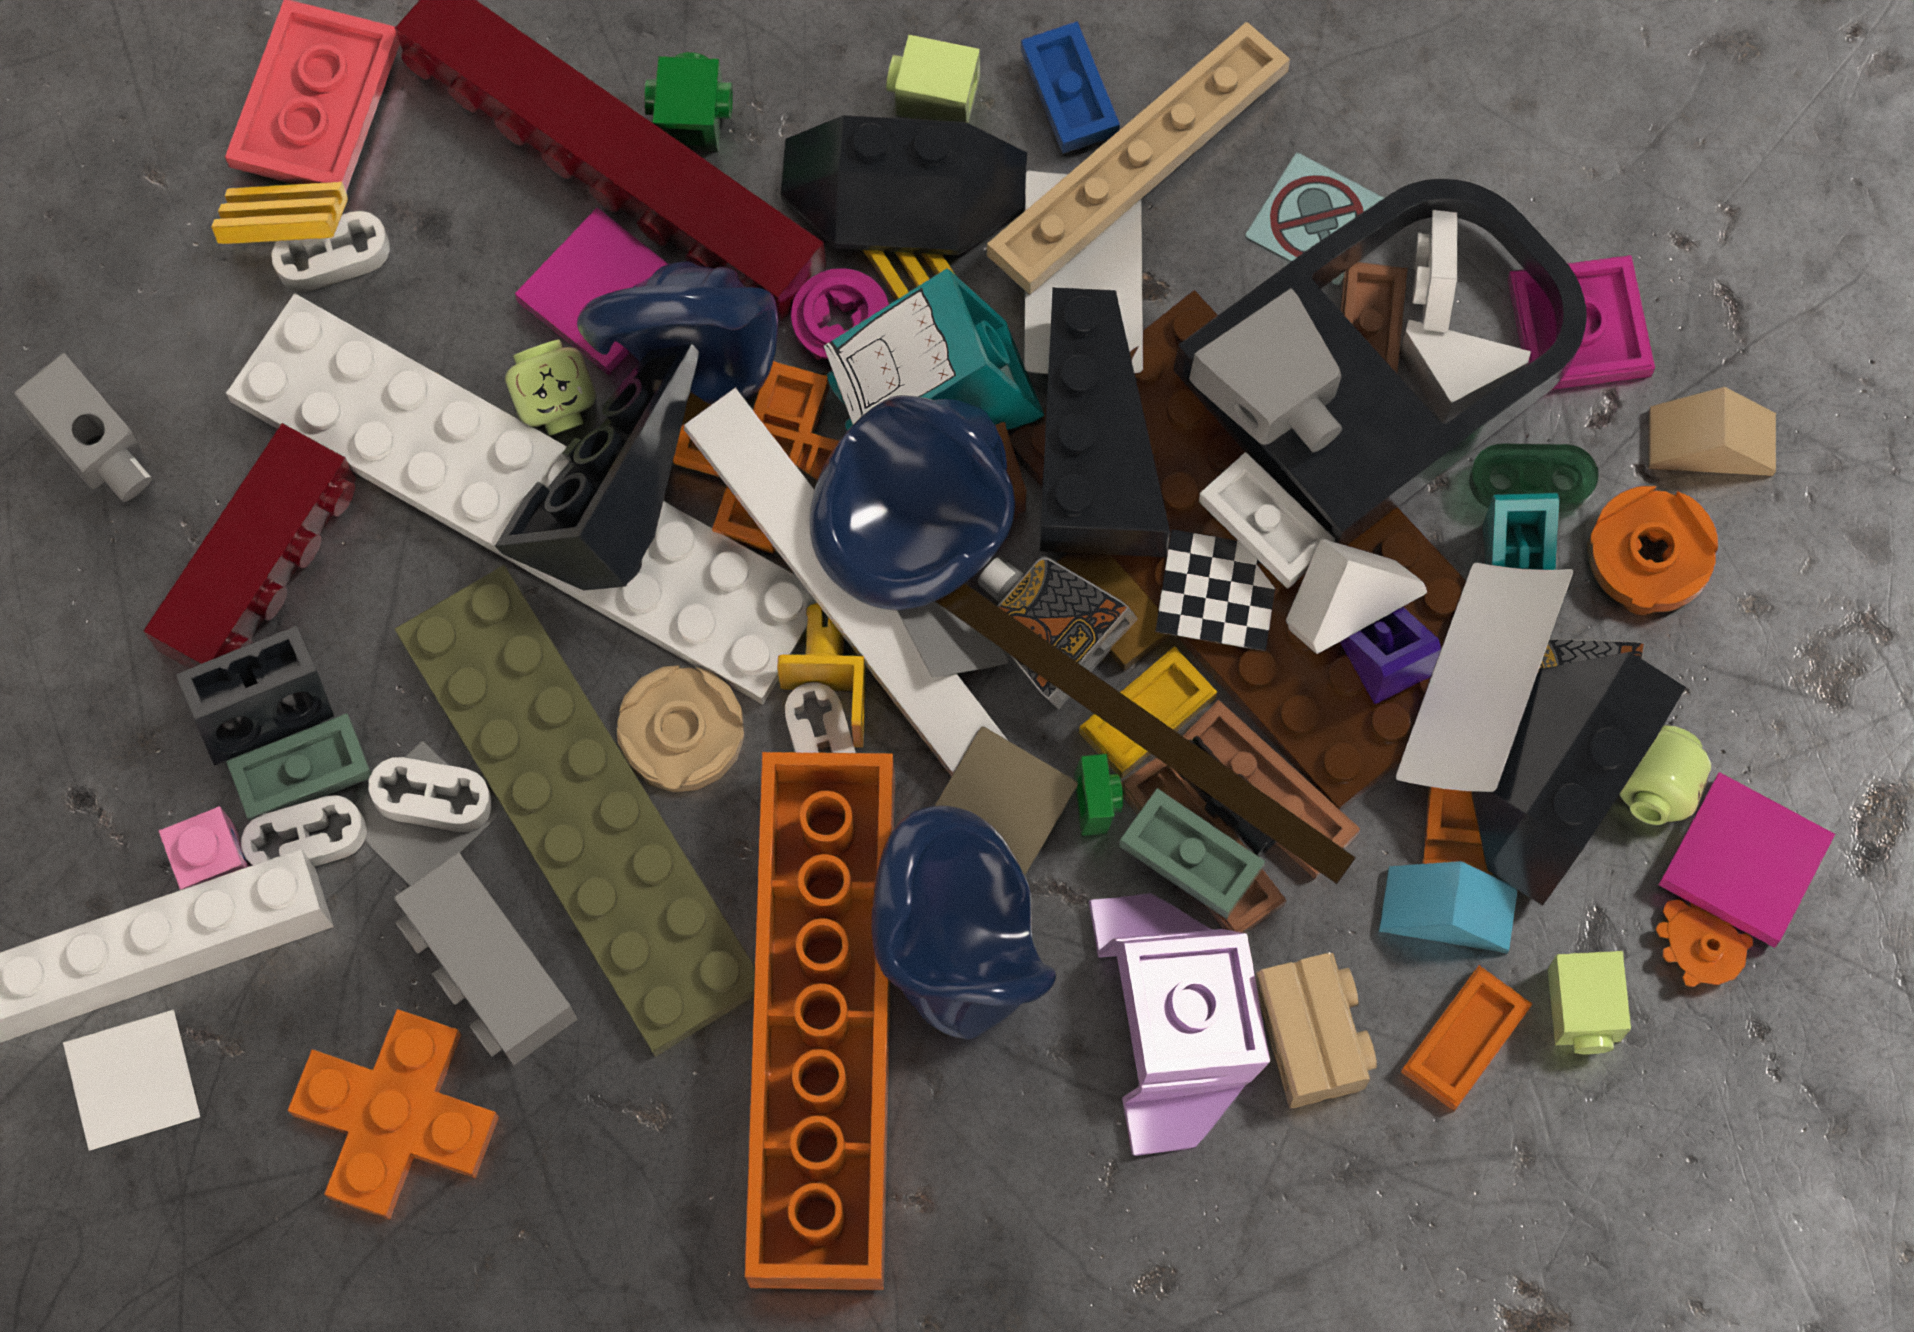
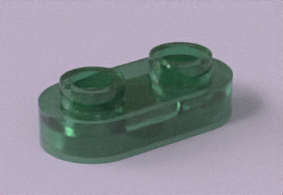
[1469,443,1599,512]

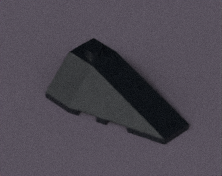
[495,344,699,591]

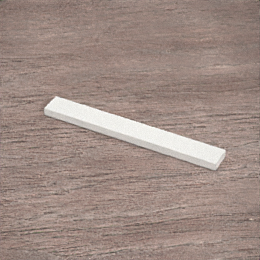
[684,388,1007,777]

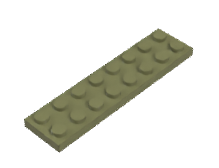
[394,565,755,1057]

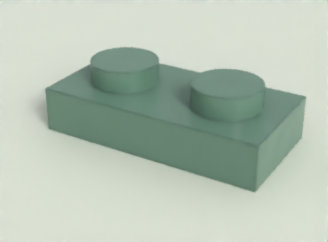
[226,713,372,822]
[1119,788,1265,919]

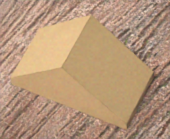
[1648,387,1776,476]

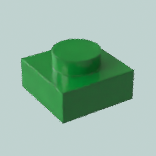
[1074,754,1123,836]

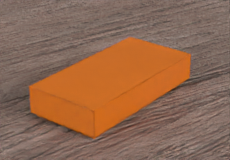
[1401,965,1532,1112]

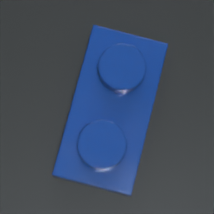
[1021,21,1120,154]

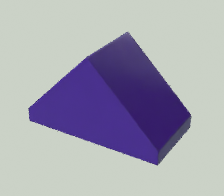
[1340,607,1441,704]

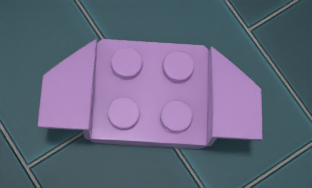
[1088,893,1270,1156]

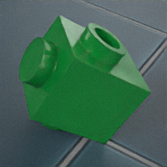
[644,52,733,152]

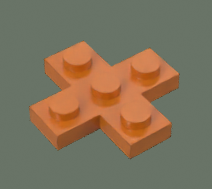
[673,361,839,554]
[287,1009,499,1220]

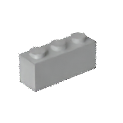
[394,852,578,1065]

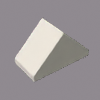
[1399,320,1531,423]
[1286,538,1427,654]

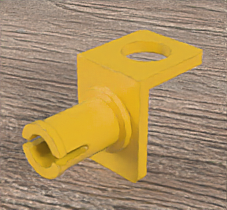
[777,603,866,748]

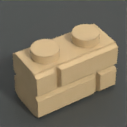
[1255,953,1377,1108]

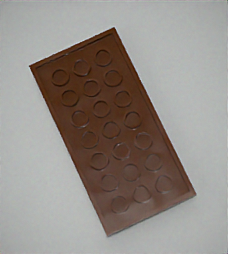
[1009,290,1466,811]

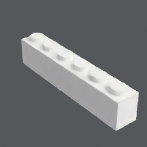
[0,849,334,1043]

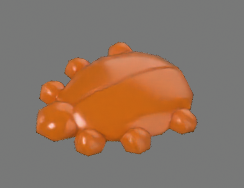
[1656,899,1753,987]

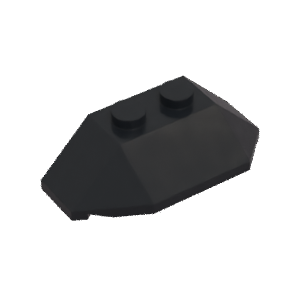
[780,115,1027,255]
[1471,652,1686,906]

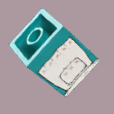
[824,268,1044,431]

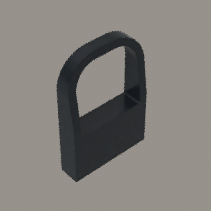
[1173,179,1587,546]

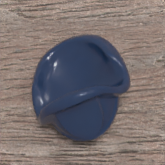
[577,261,778,405]
[809,395,1015,610]
[872,805,1056,1039]

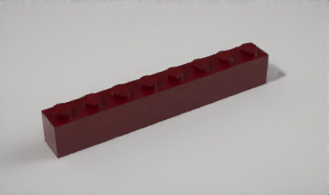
[395,0,826,322]

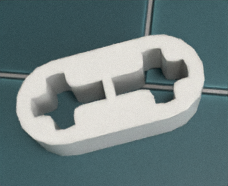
[271,211,390,292]
[785,682,856,753]
[368,757,492,832]
[241,795,367,867]

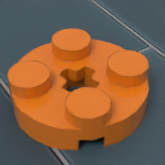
[1587,486,1718,615]

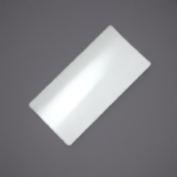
[1024,171,1143,374]
[1396,563,1573,792]

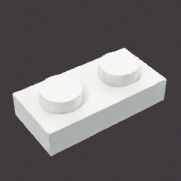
[1412,210,1457,332]
[1199,452,1335,589]

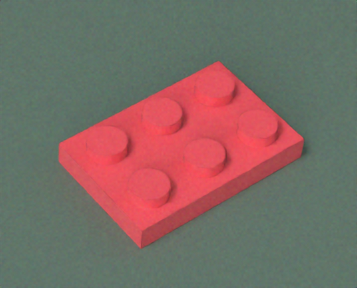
[225,0,400,192]

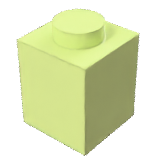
[886,35,980,123]
[1547,951,1631,1054]

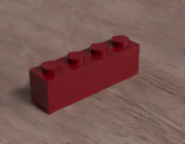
[143,423,356,669]

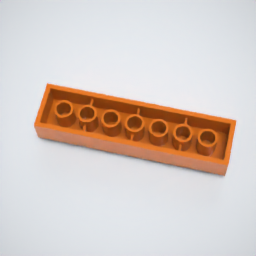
[745,752,895,1290]

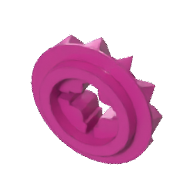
[791,268,889,360]

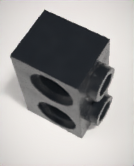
[175,625,334,766]

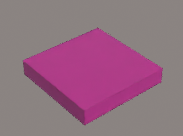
[515,208,668,375]
[1507,255,1655,390]
[1658,772,1836,948]

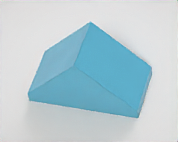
[1379,861,1517,954]

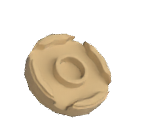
[617,665,744,792]

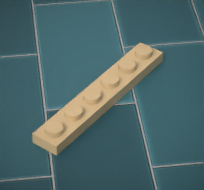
[987,22,1290,295]

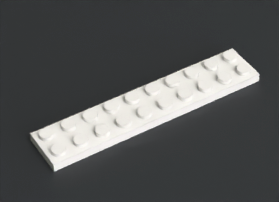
[226,293,817,705]

